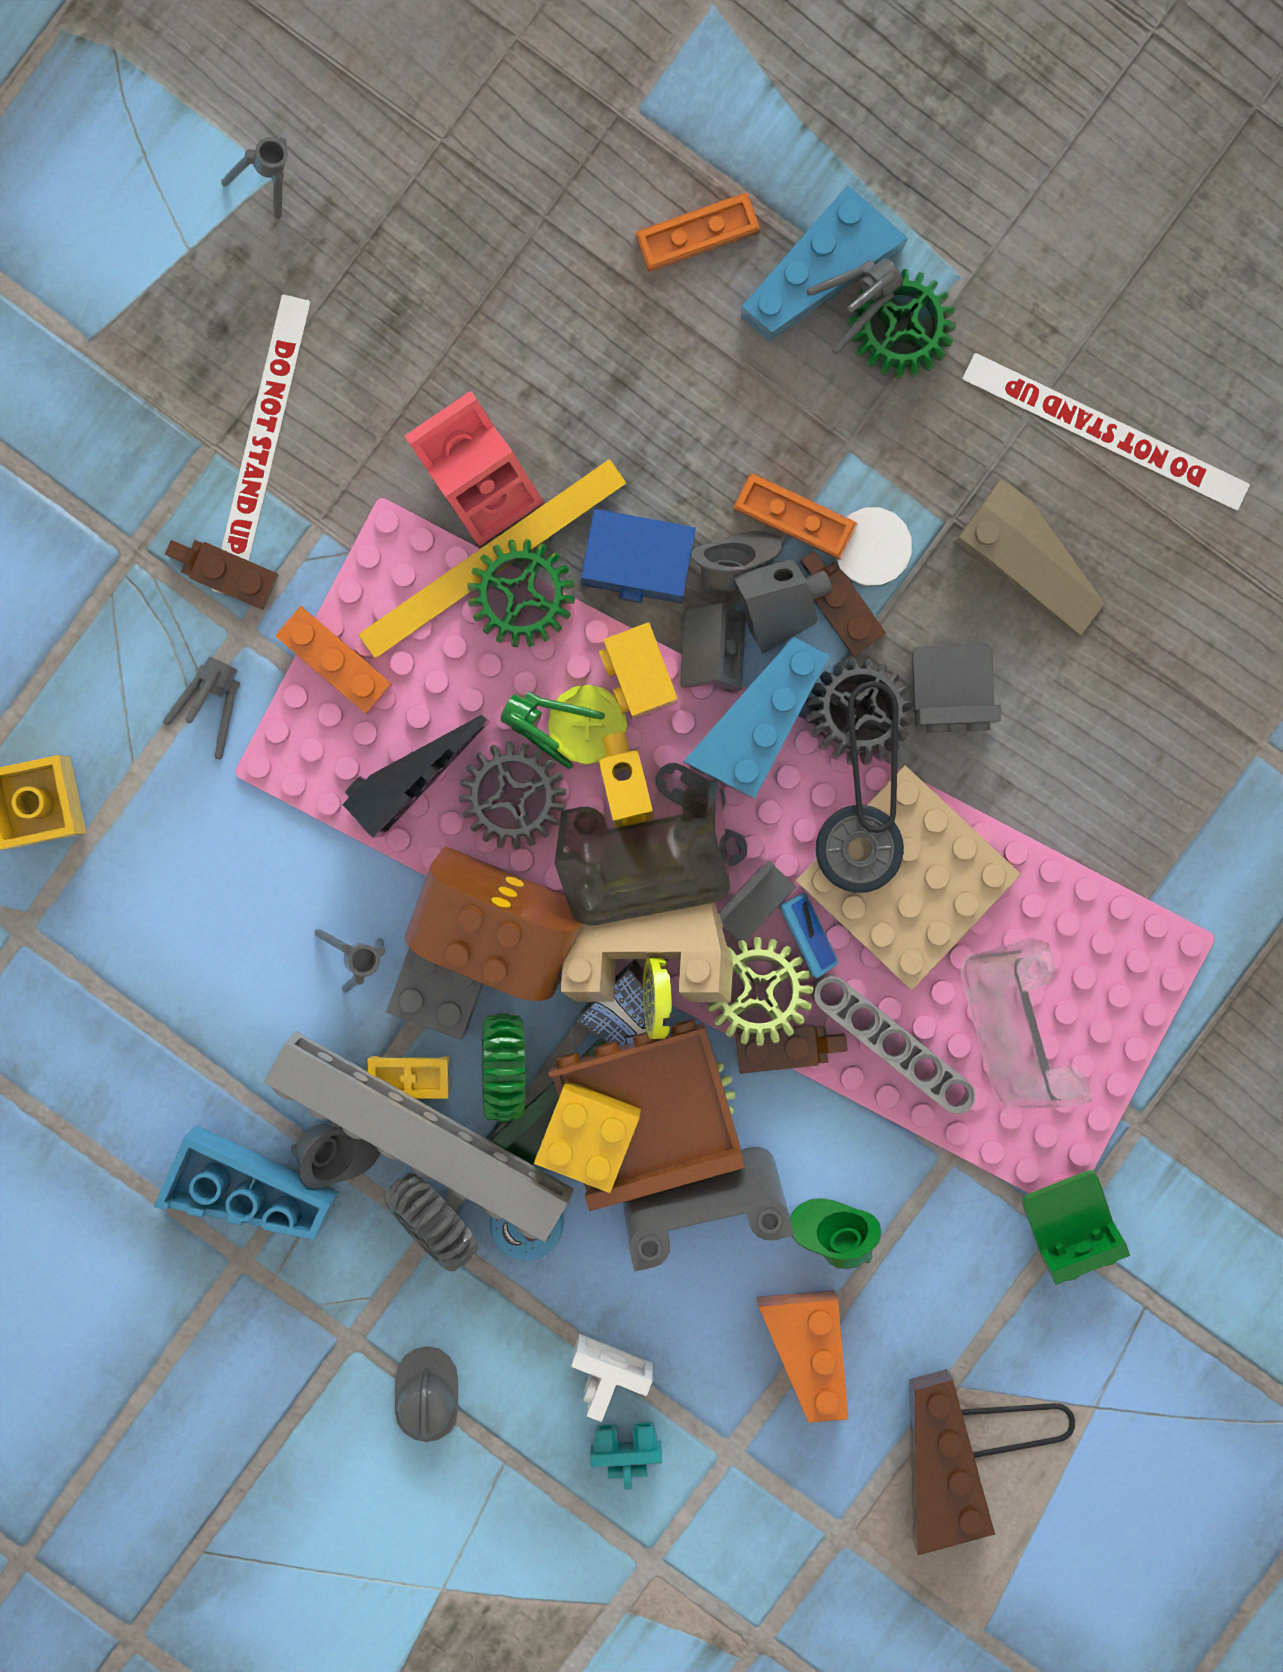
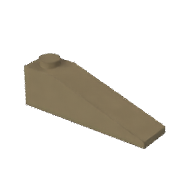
[953,479,1104,636]

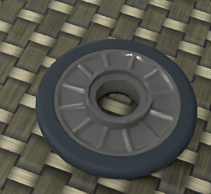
[816,805,904,893]

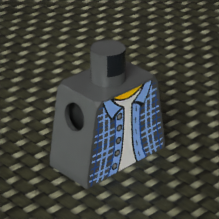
[577,959,672,1047]

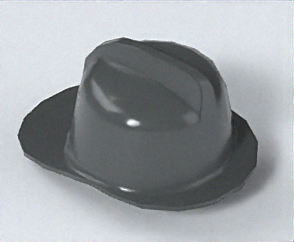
[691,531,782,595]
[291,1124,380,1189]
[395,1347,458,1442]

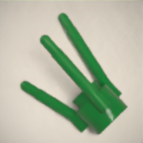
[500,691,605,769]

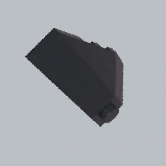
[342,715,490,838]

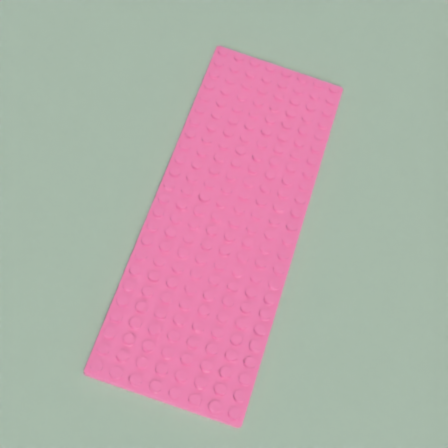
[236,498,1214,1193]

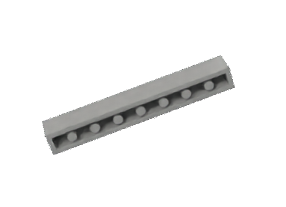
[264,1031,574,1242]

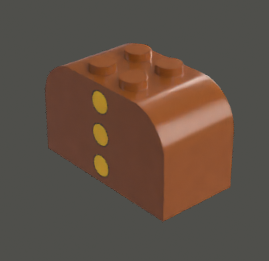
[404,846,588,1001]

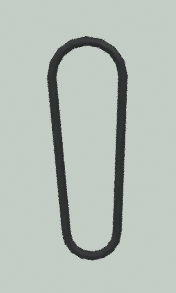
[847,681,899,833]
[961,1403,1075,1458]

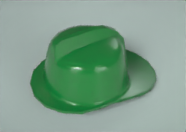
[790,1198,882,1269]

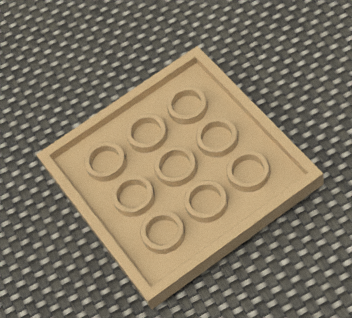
[795,765,1021,990]

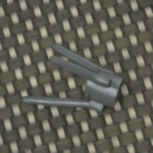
[221,137,288,219]
[807,258,903,354]
[163,657,241,760]
[315,929,385,992]

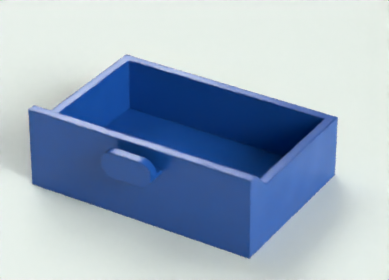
[581,509,696,604]

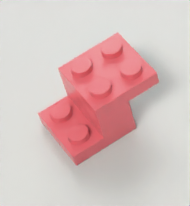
[404,391,544,547]

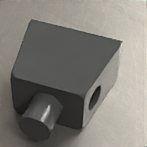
[732,560,833,654]

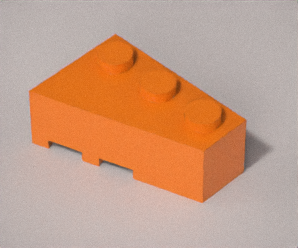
[756,1290,848,1423]

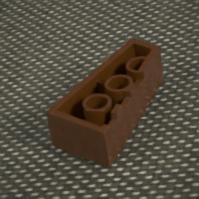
[909,1369,995,1555]

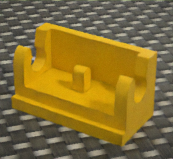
[367,1056,452,1099]

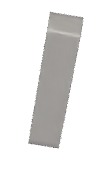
[812,974,976,1114]

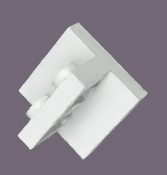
[571,1334,653,1422]

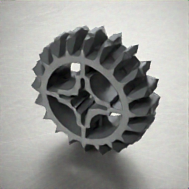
[806,658,913,765]
[459,741,567,849]
[384,1173,478,1271]

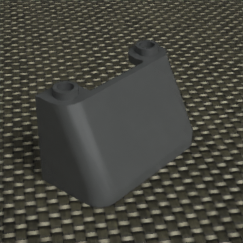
[622,1147,794,1272]

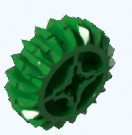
[848,269,956,379]
[467,539,575,648]
[482,1013,526,1122]

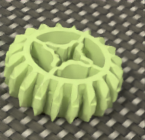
[707,937,813,1046]

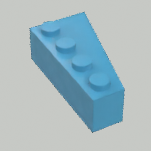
[740,185,908,342]
[683,637,829,799]
[154,1125,339,1240]

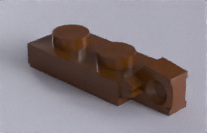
[165,540,279,610]
[800,551,886,657]
[735,1025,848,1074]

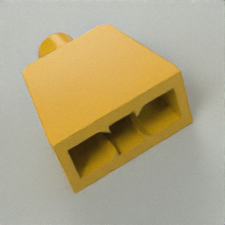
[599,732,655,829]

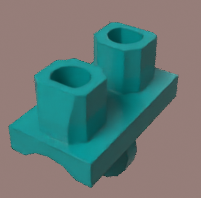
[590,1422,662,1490]

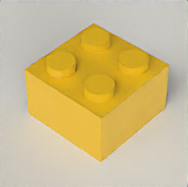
[599,622,678,719]
[0,755,87,850]
[534,1080,641,1193]

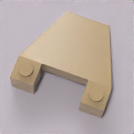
[561,843,733,1002]

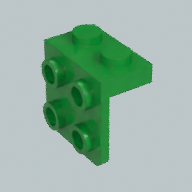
[1022,1170,1130,1285]

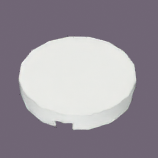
[835,507,912,587]

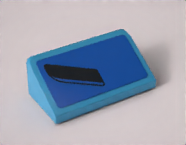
[779,893,838,978]

